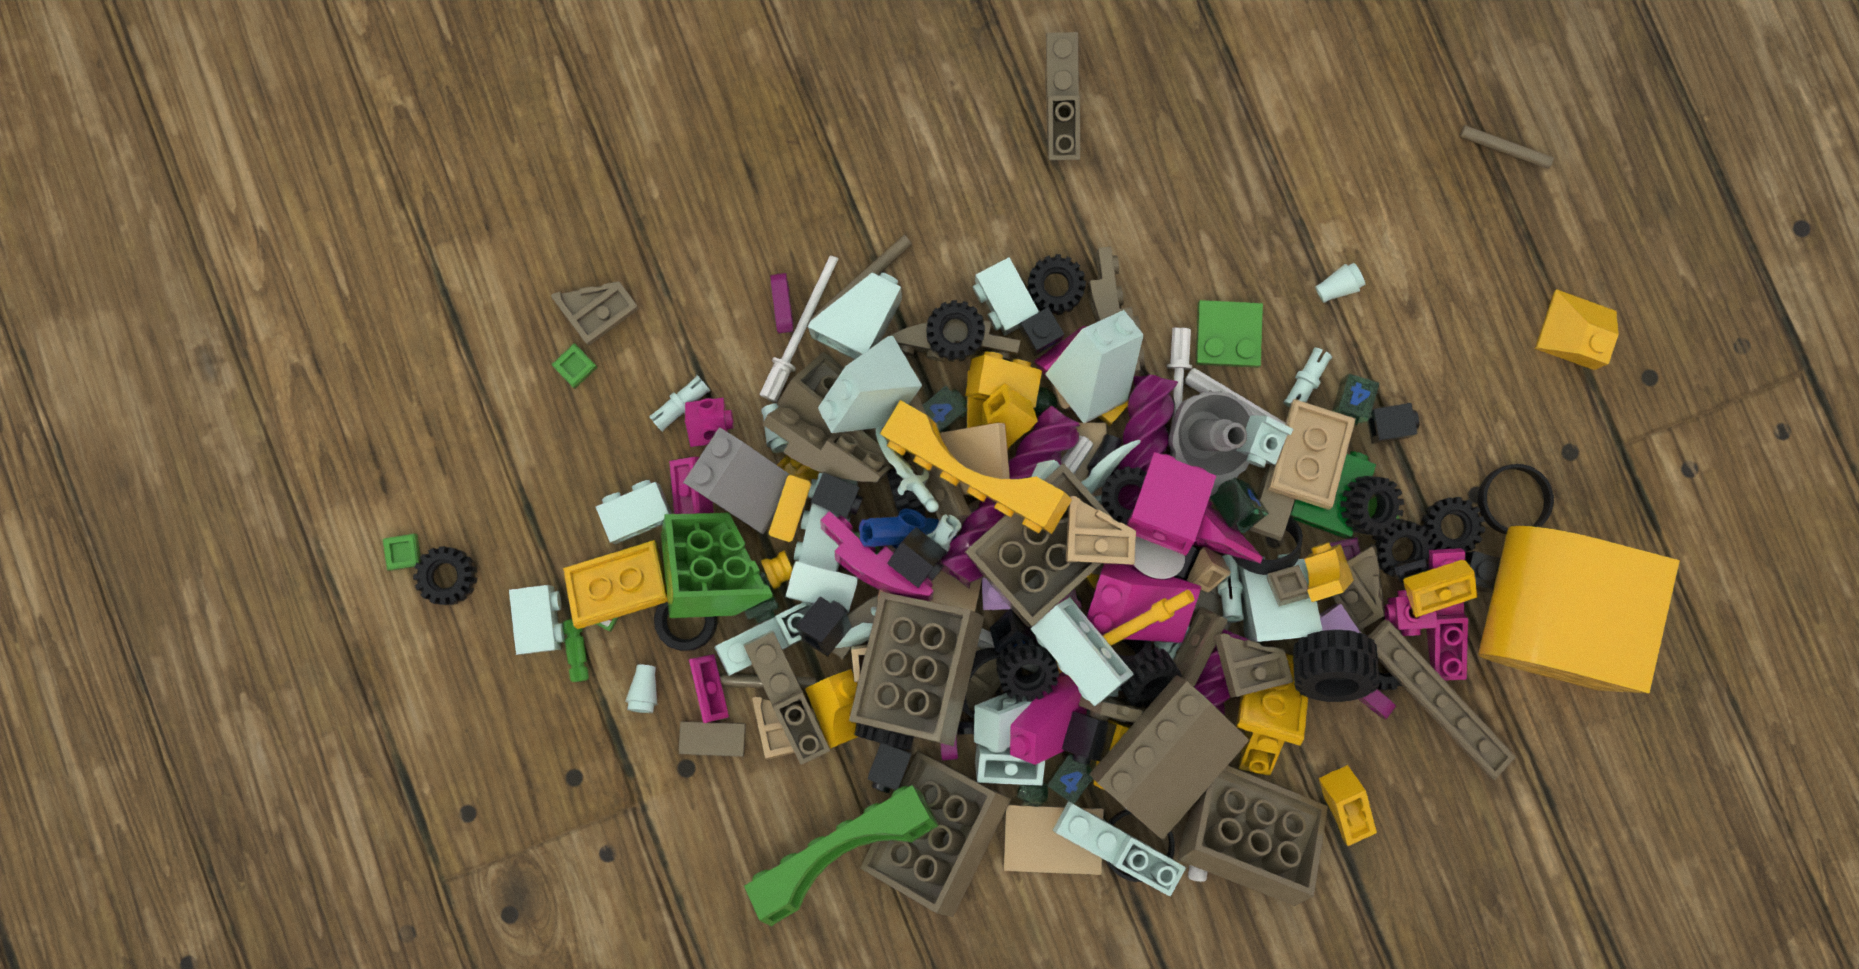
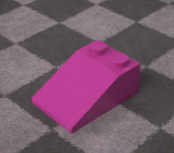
[1193,500,1263,564]
[1087,563,1202,643]

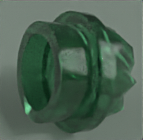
[1034,387,1058,419]
[1015,782,1048,807]

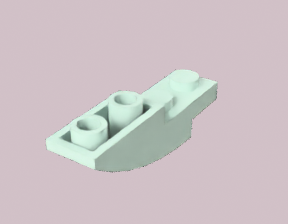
[714,602,814,676]
[1053,801,1186,897]

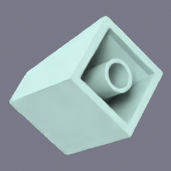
[808,273,902,360]
[1045,310,1143,424]
[818,336,922,433]
[1238,554,1323,642]

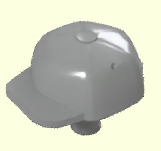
[1168,390,1253,499]

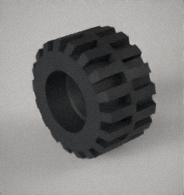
[1293,629,1379,702]

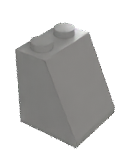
[683,427,790,534]

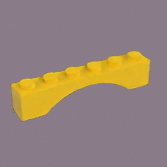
[880,400,1072,534]

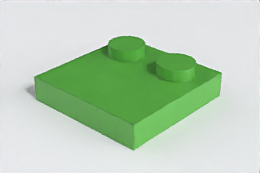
[1196,300,1263,368]

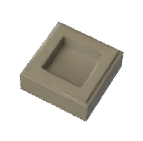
[1267,565,1310,606]

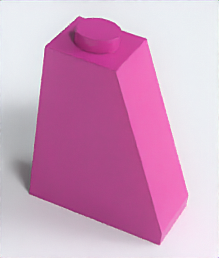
[1010,672,1087,765]

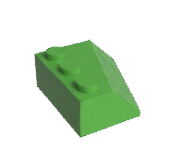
[661,513,772,618]

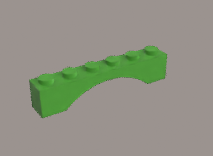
[744,785,939,926]

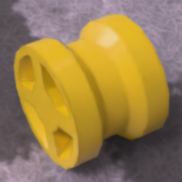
[761,550,793,590]

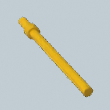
[1056,589,1194,673]

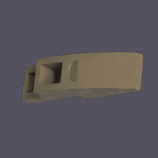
[1045,32,1080,161]
[1087,246,1145,375]
[891,319,1020,361]
[762,406,892,482]
[743,630,830,765]

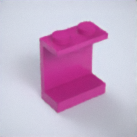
[1126,452,1216,555]

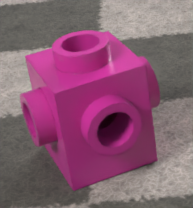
[685,398,734,447]
[1384,590,1438,636]

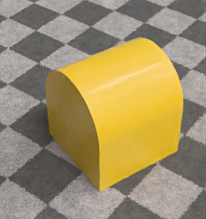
[1478,526,1680,693]

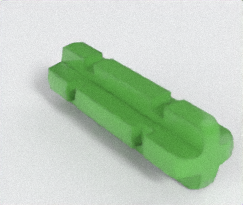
[563,619,589,682]

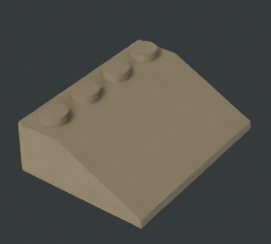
[965,463,1113,627]
[849,592,984,746]
[1089,675,1249,840]
[860,751,1011,917]
[1178,765,1328,906]

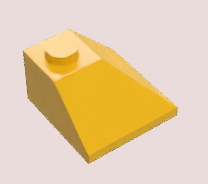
[1535,289,1619,370]

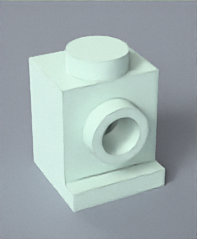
[1236,415,1293,468]

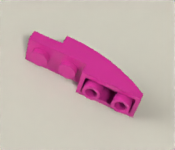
[820,511,934,602]
[1426,548,1468,681]

